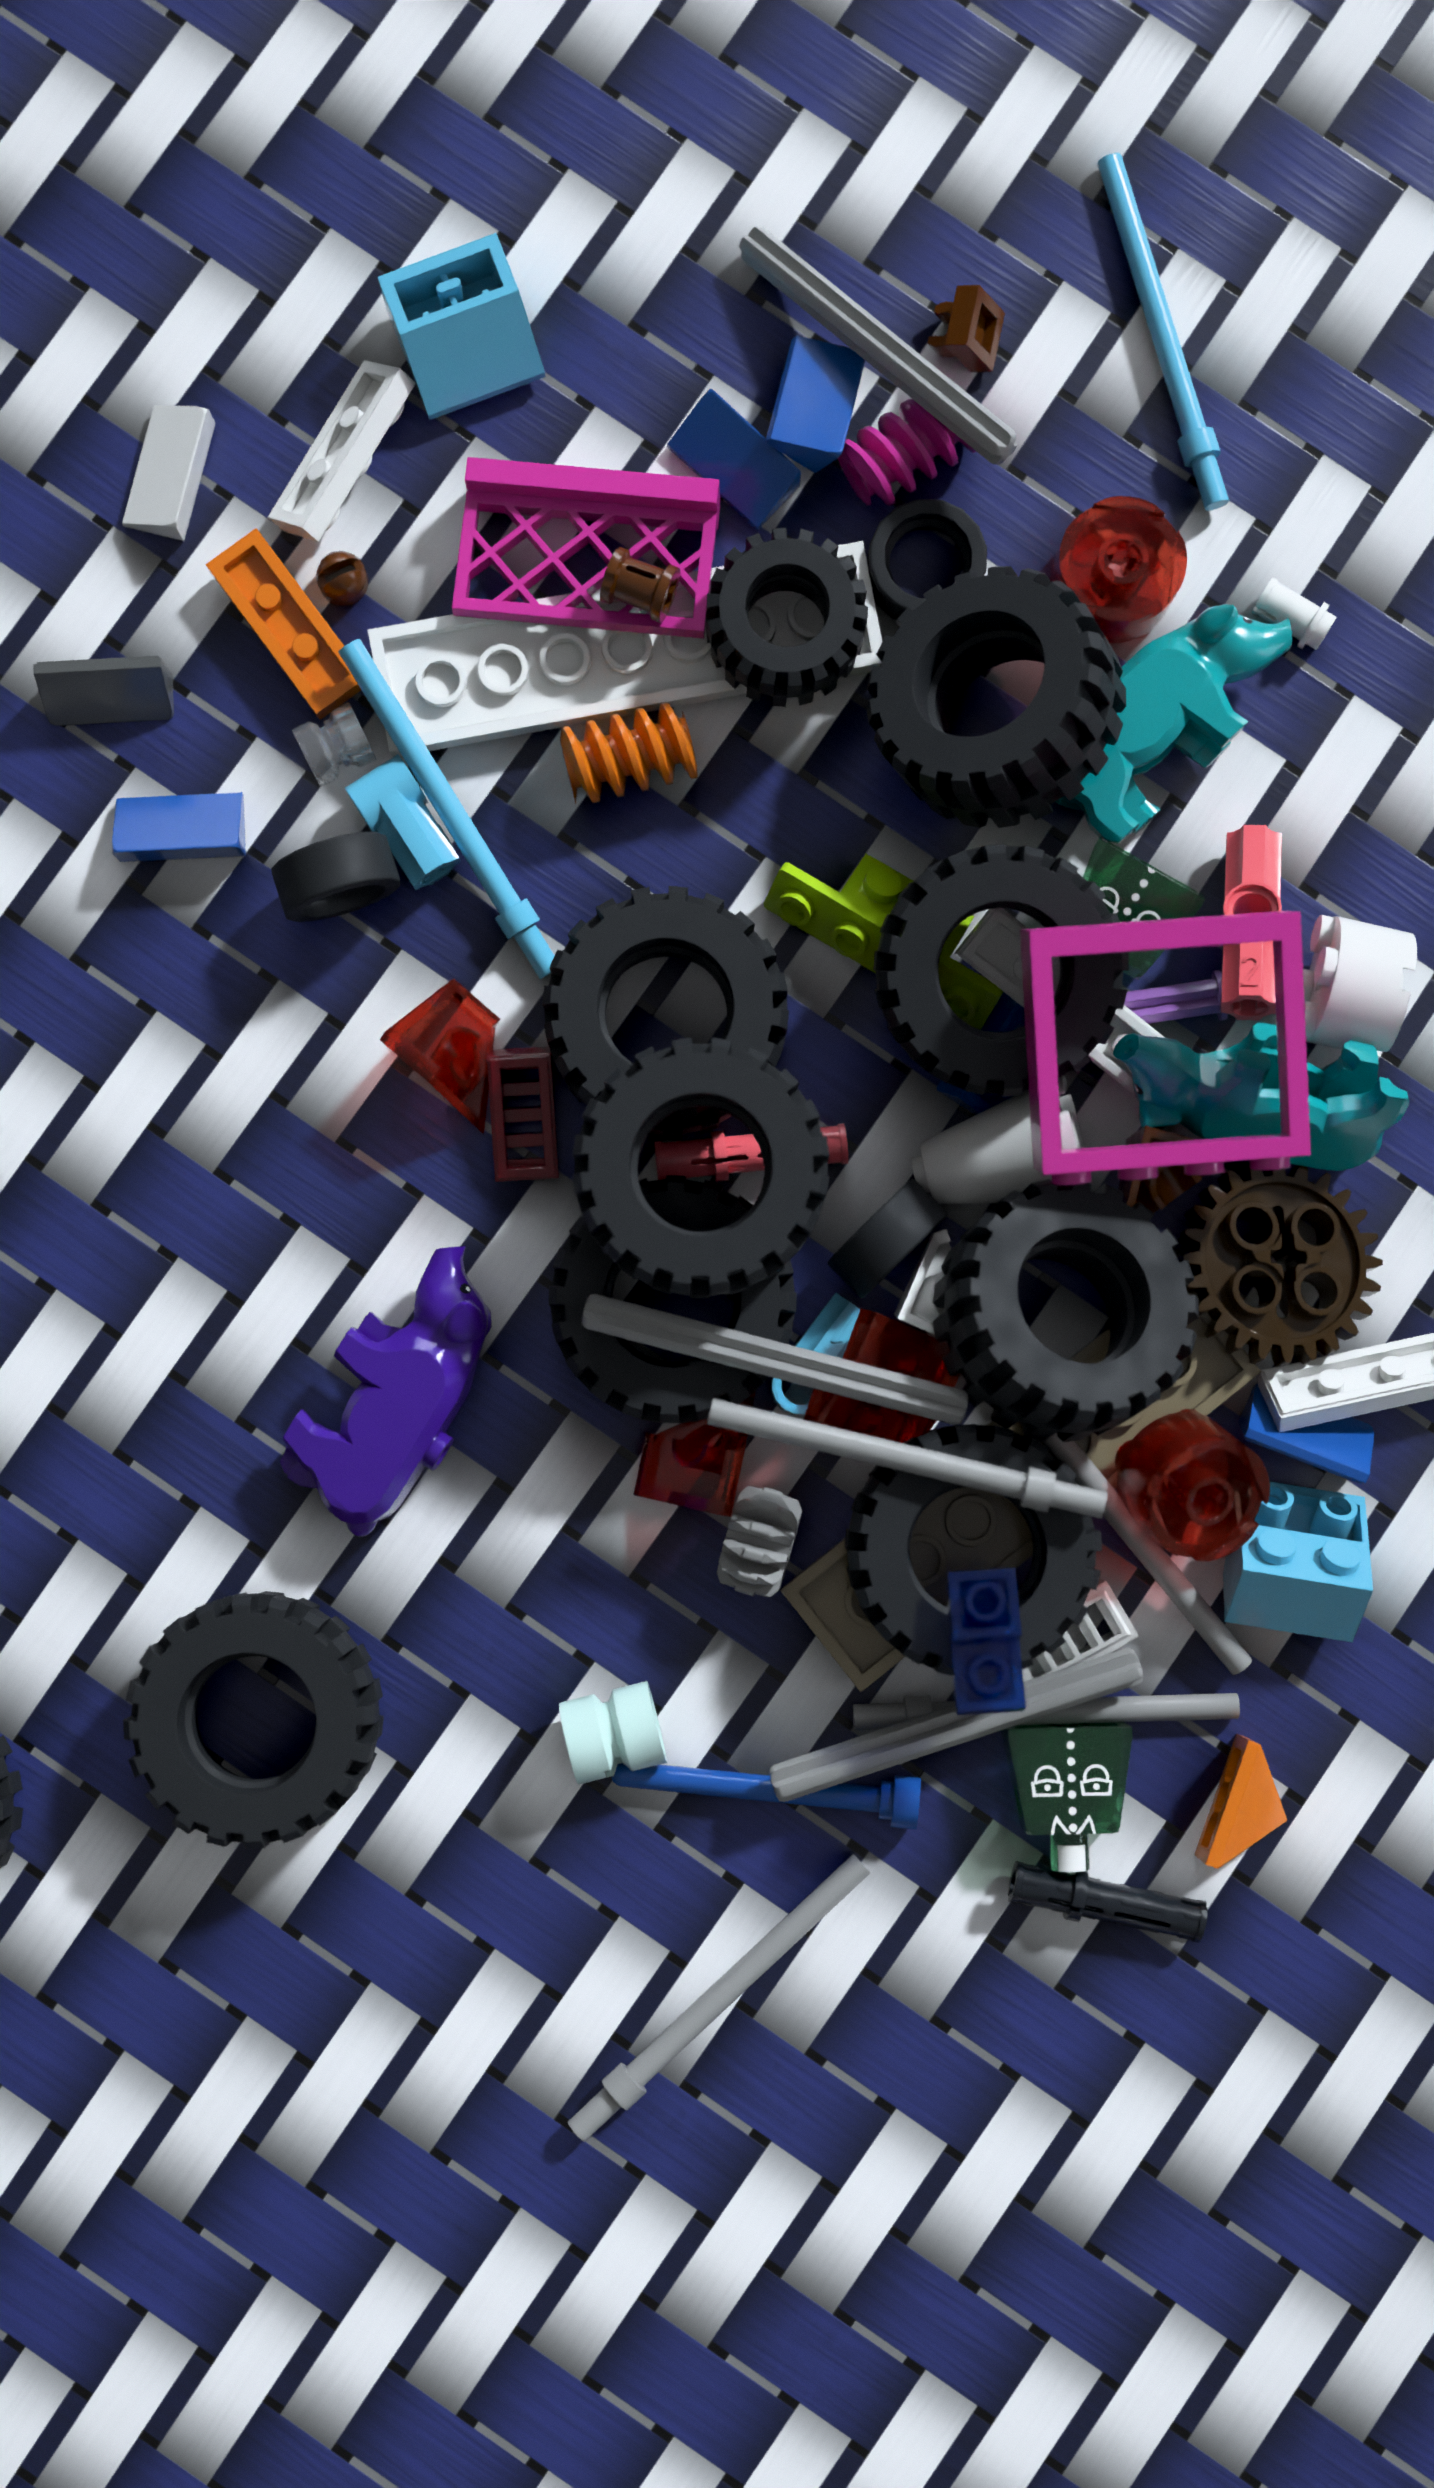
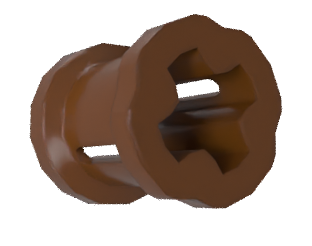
[600,547,680,623]

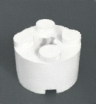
[1303,915,1417,1057]

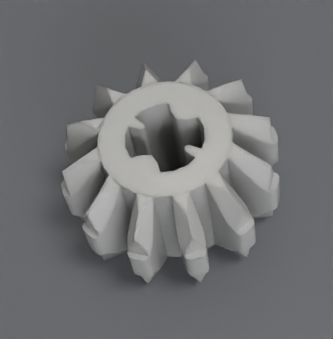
[717,1486,802,1597]

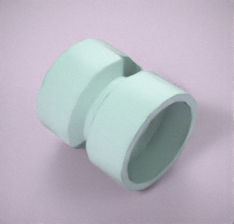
[559,1681,667,1785]

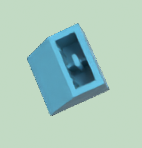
[377,233,546,420]
[1223,1477,1373,1642]

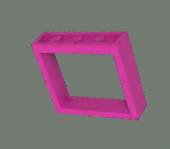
[1020,911,1311,1185]

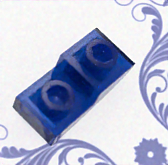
[947,1568,1026,1716]

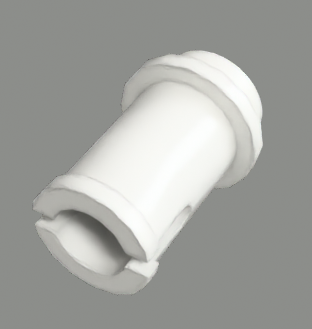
[1251,577,1337,650]

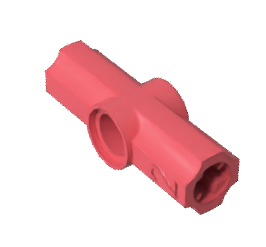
[1221,825,1282,1020]

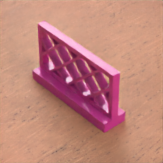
[452,457,720,639]

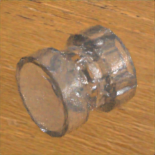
[292,702,377,787]

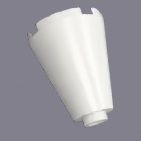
[912,1075,1093,1204]

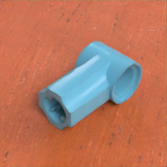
[345,754,461,890]
[771,1293,880,1415]

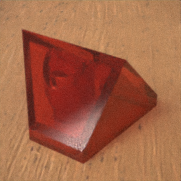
[380,978,501,1134]
[633,1391,756,1517]

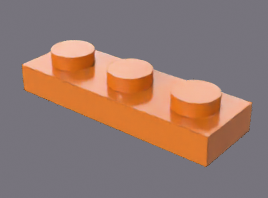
[205,528,361,720]

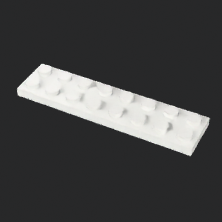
[368,541,882,758]

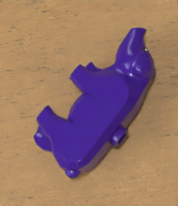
[280,1246,492,1537]

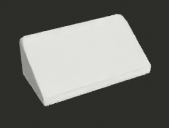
[122,405,216,541]

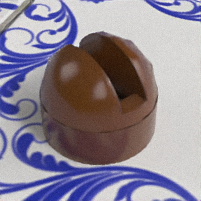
[316,551,369,606]

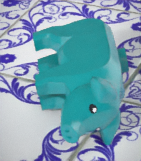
[1055,604,1292,844]
[1113,1022,1409,1171]

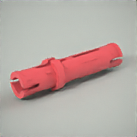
[654,1123,848,1181]

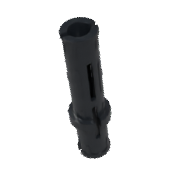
[1008,1861,1208,1943]

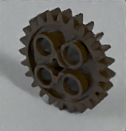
[1176,1163,1383,1367]

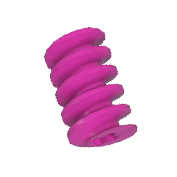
[838,399,977,506]

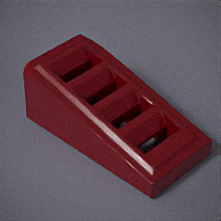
[487,1047,559,1182]

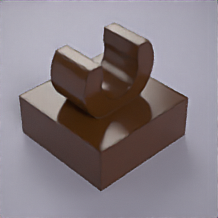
[927,285,1005,372]

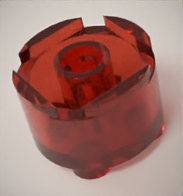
[1050,496,1187,643]
[1115,1409,1270,1561]

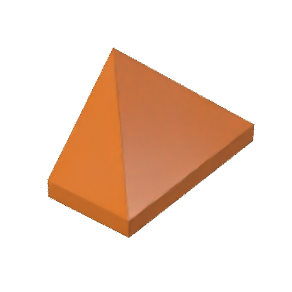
[1194,1734,1288,1869]

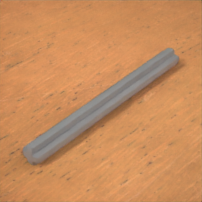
[739,227,1017,465]
[582,1294,968,1425]
[769,1648,1143,1802]

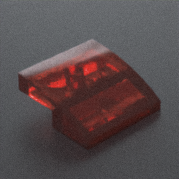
[803,1308,961,1443]

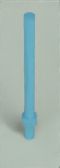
[1097,153,1229,511]
[338,639,555,980]

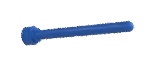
[611,1763,921,1830]

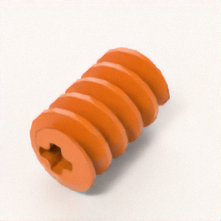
[560,702,698,804]

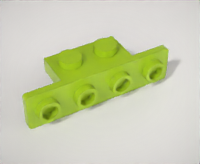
[763,853,1003,1029]

